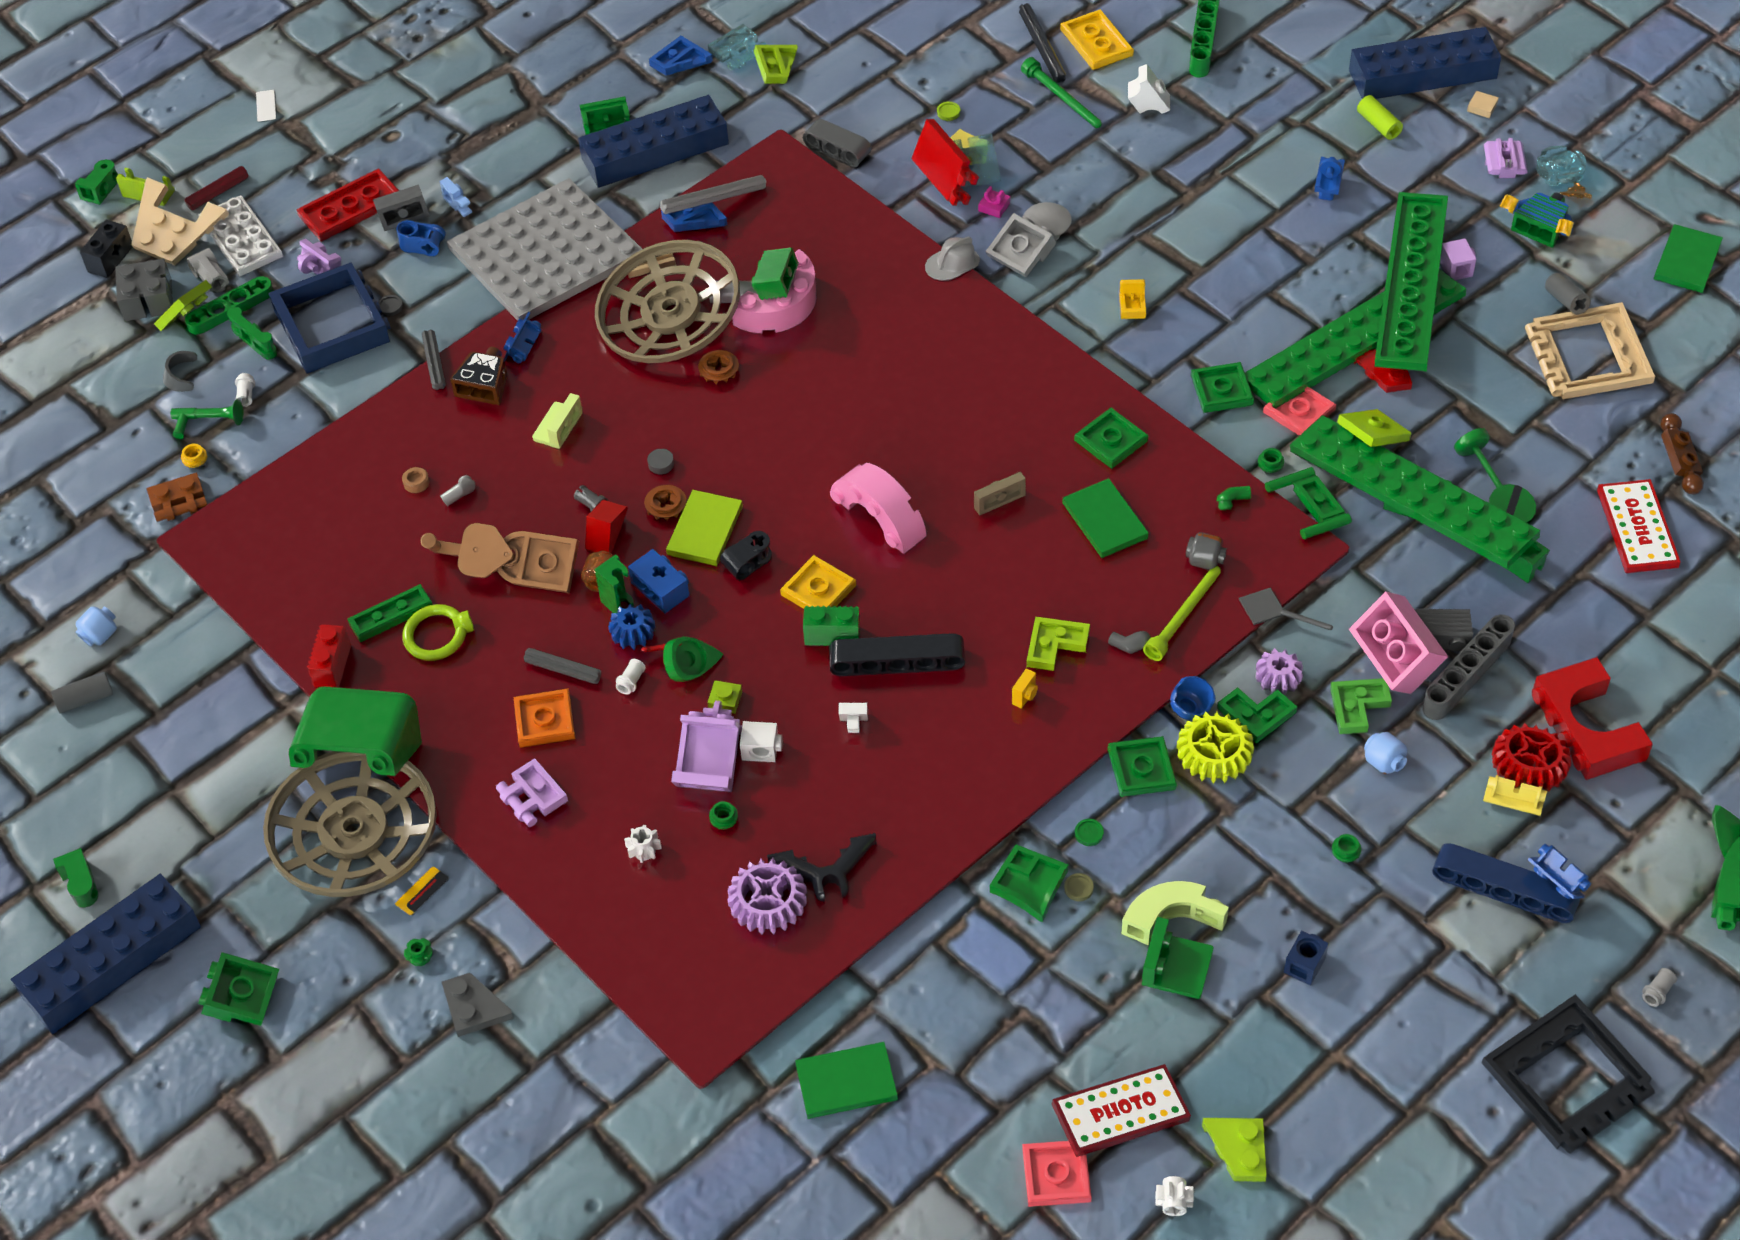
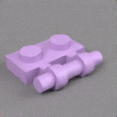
[496,758,568,827]

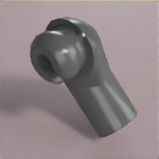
[1108,631,1151,654]

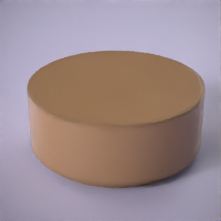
[402,467,430,493]

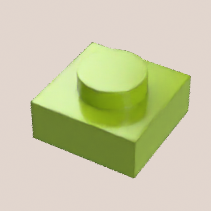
[708,681,742,714]

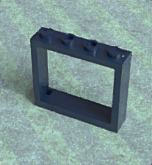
[268,262,391,374]

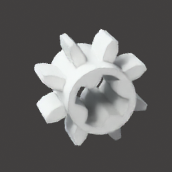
[624,825,662,863]
[1156,1176,1194,1216]

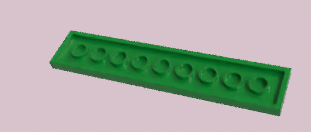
[1374,192,1448,371]
[1245,269,1466,409]
[1290,415,1540,569]

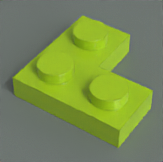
[1027,617,1090,671]

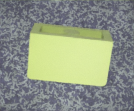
[532,393,583,449]

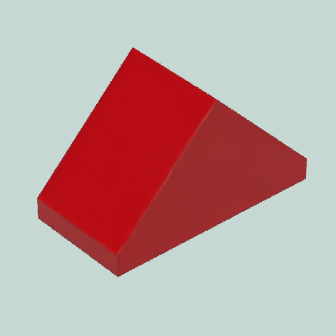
[585,500,628,555]

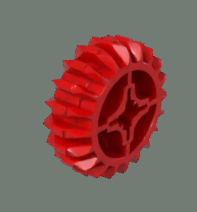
[1492,723,1571,792]

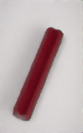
[185,166,249,210]

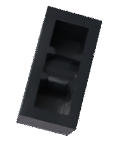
[80,220,133,278]

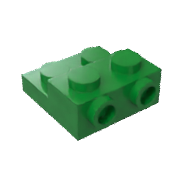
[198,952,279,1026]

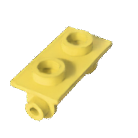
[1483,775,1547,816]

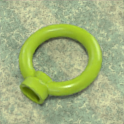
[402,604,475,661]

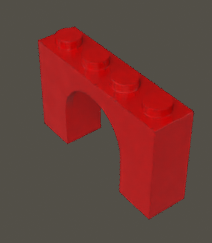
[1532,657,1653,780]

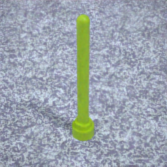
[1143,566,1221,661]

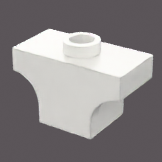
[1128,64,1170,114]

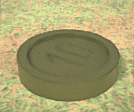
[1064,873,1094,901]

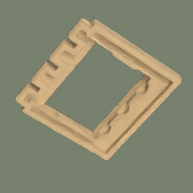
[1525,302,1655,400]

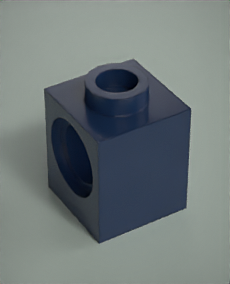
[1284,930,1329,985]

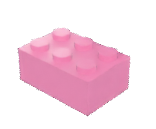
[1349,592,1448,694]

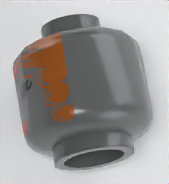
[1185,532,1227,570]

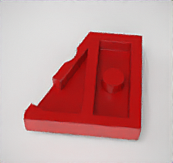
[1354,349,1412,393]

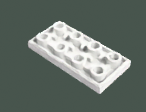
[198,196,283,277]

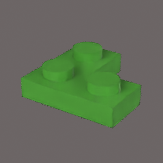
[1330,678,1392,734]

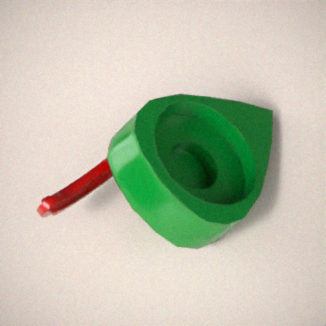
[641,636,724,682]

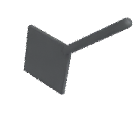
[1239,588,1333,630]

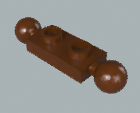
[1660,413,1704,495]

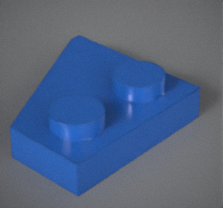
[649,36,713,76]
[661,203,727,232]

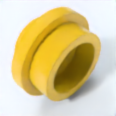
[181,444,207,468]

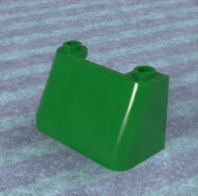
[289,686,422,776]

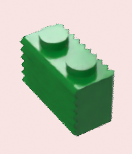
[752,248,799,300]
[803,605,860,646]

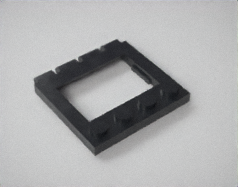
[1481,994,1655,1154]

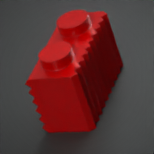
[307,624,352,688]

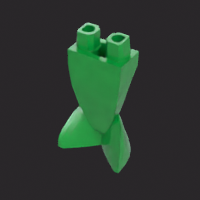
[1711,805,1740,931]

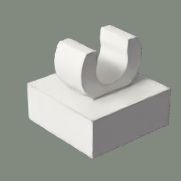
[839,703,868,733]

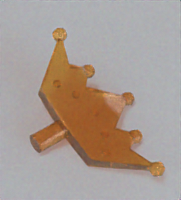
[1560,180,1592,199]

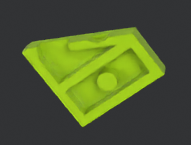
[754,45,798,84]
[154,280,212,331]
[1202,1118,1267,1182]

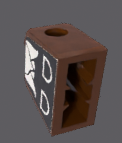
[450,347,507,405]

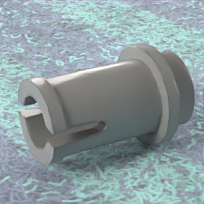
[1642,968,1677,1007]

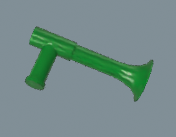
[170,399,244,439]

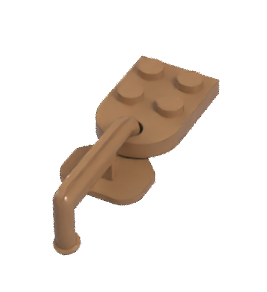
[421,523,580,593]

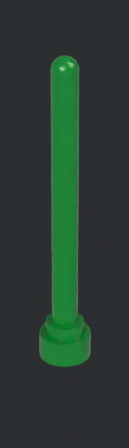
[1021,57,1102,128]

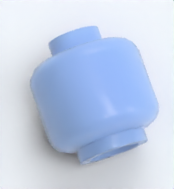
[75,606,117,646]
[1364,732,1408,774]

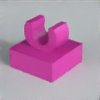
[978,186,1010,218]

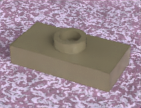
[974,472,1026,516]

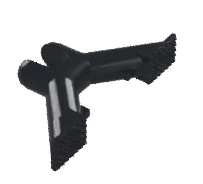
[767,833,877,901]

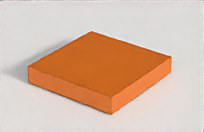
[514,688,575,748]

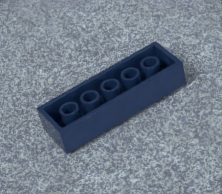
[1349,27,1501,99]
[578,95,729,188]
[10,873,201,1035]

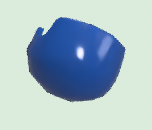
[1170,676,1216,722]

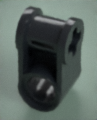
[720,531,772,580]

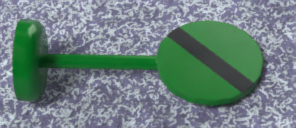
[1454,428,1536,523]

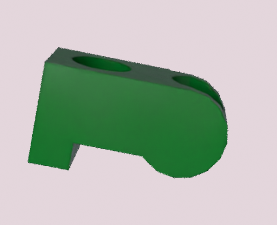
[75,159,118,205]
[53,848,99,908]

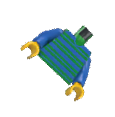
[1500,192,1574,248]

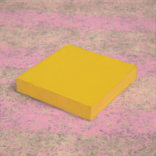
[780,555,856,609]

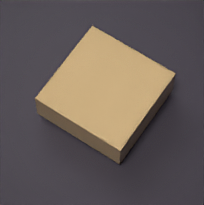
[1467,91,1499,118]

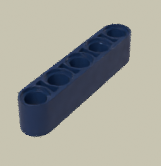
[1432,843,1581,923]

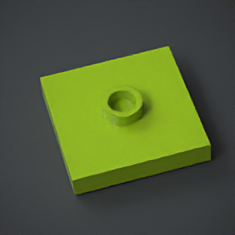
[1337,409,1412,447]

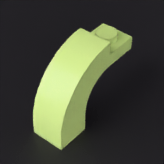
[1121,881,1229,945]

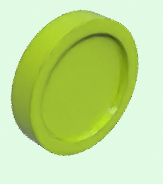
[937,102,960,121]

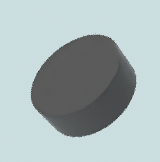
[647,449,674,474]

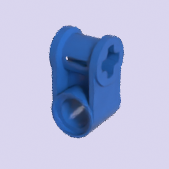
[396,220,446,256]

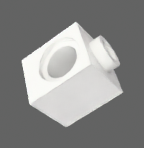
[740,721,783,762]

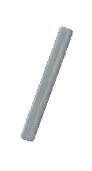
[660,175,767,214]

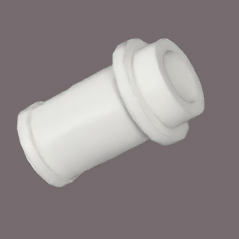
[235,373,255,406]
[616,659,646,695]

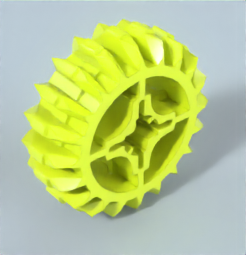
[1177,711,1254,784]

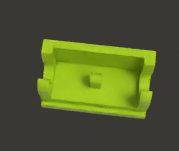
[116,167,175,206]

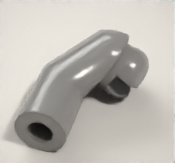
[440,475,475,506]

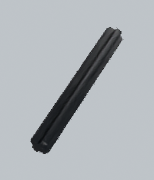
[1019,3,1066,83]

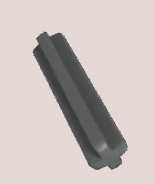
[422,329,446,390]
[524,648,602,684]

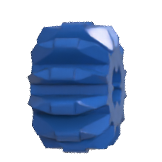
[608,603,656,650]

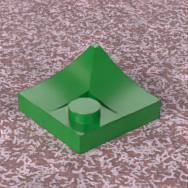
[989,844,1068,922]

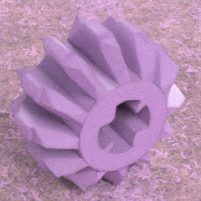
[1256,648,1303,695]

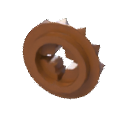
[698,350,739,384]
[644,485,687,521]

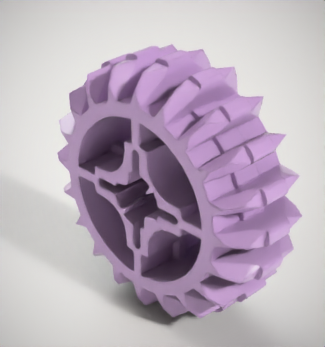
[728,858,807,935]

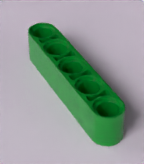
[1189,0,1220,78]

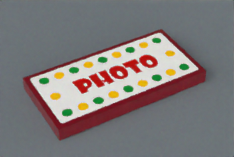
[1052,1064,1191,1157]

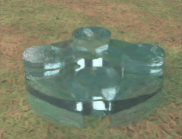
[1536,146,1586,186]

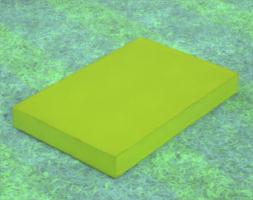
[666,490,743,566]

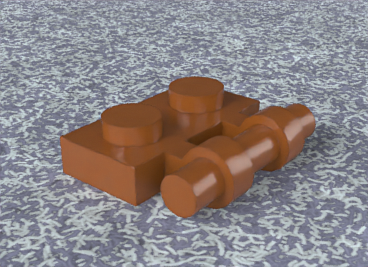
[146,472,207,522]

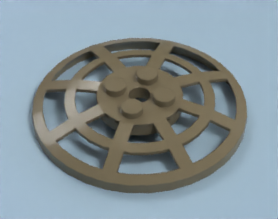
[595,240,740,363]
[263,751,437,897]

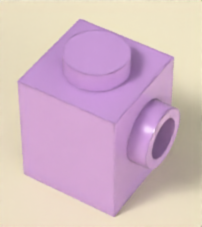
[1440,238,1476,280]

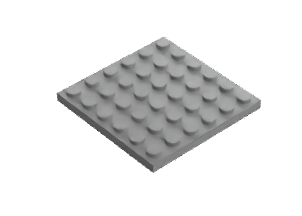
[446,178,642,321]

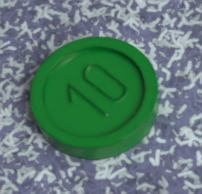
[1075,819,1104,846]

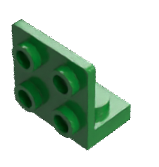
[1142,917,1214,999]

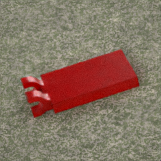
[911,119,979,206]

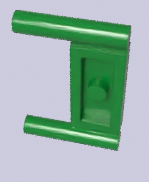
[1265,467,1352,539]

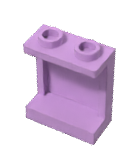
[671,711,740,792]

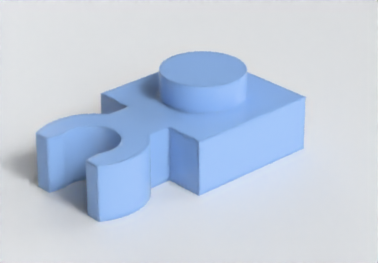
[439,177,472,217]

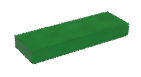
[347,584,433,643]

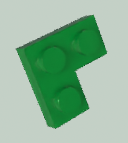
[1217,687,1297,744]

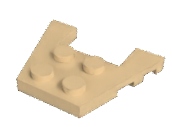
[131,177,229,266]

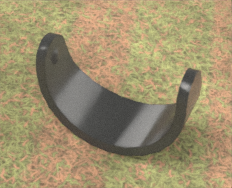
[163,351,197,392]

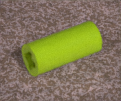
[1357,95,1403,140]

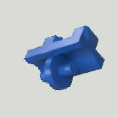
[1314,156,1345,201]

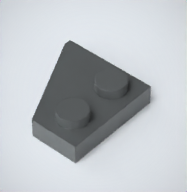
[441,973,514,1037]

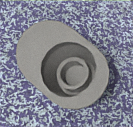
[925,236,980,281]

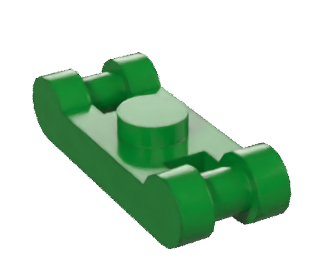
[227,307,277,360]

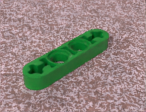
[185,276,274,335]

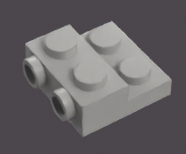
[986,213,1056,277]

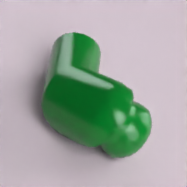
[1216,486,1251,510]

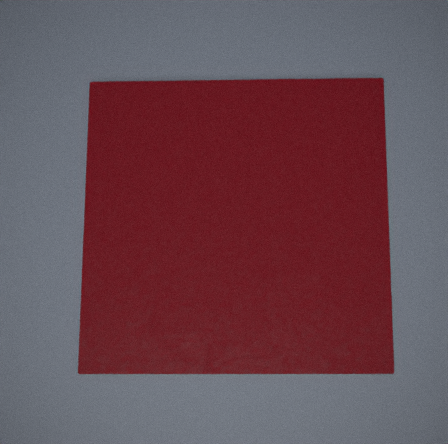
[157,129,1349,1089]

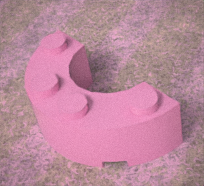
[733,249,816,334]
[830,463,927,554]

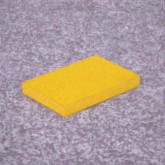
[1060,9,1134,70]

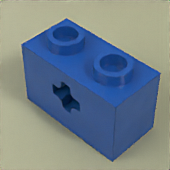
[628,549,690,614]

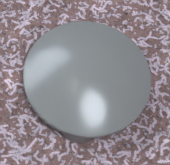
[1024,202,1071,241]

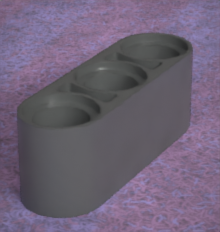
[802,119,872,167]

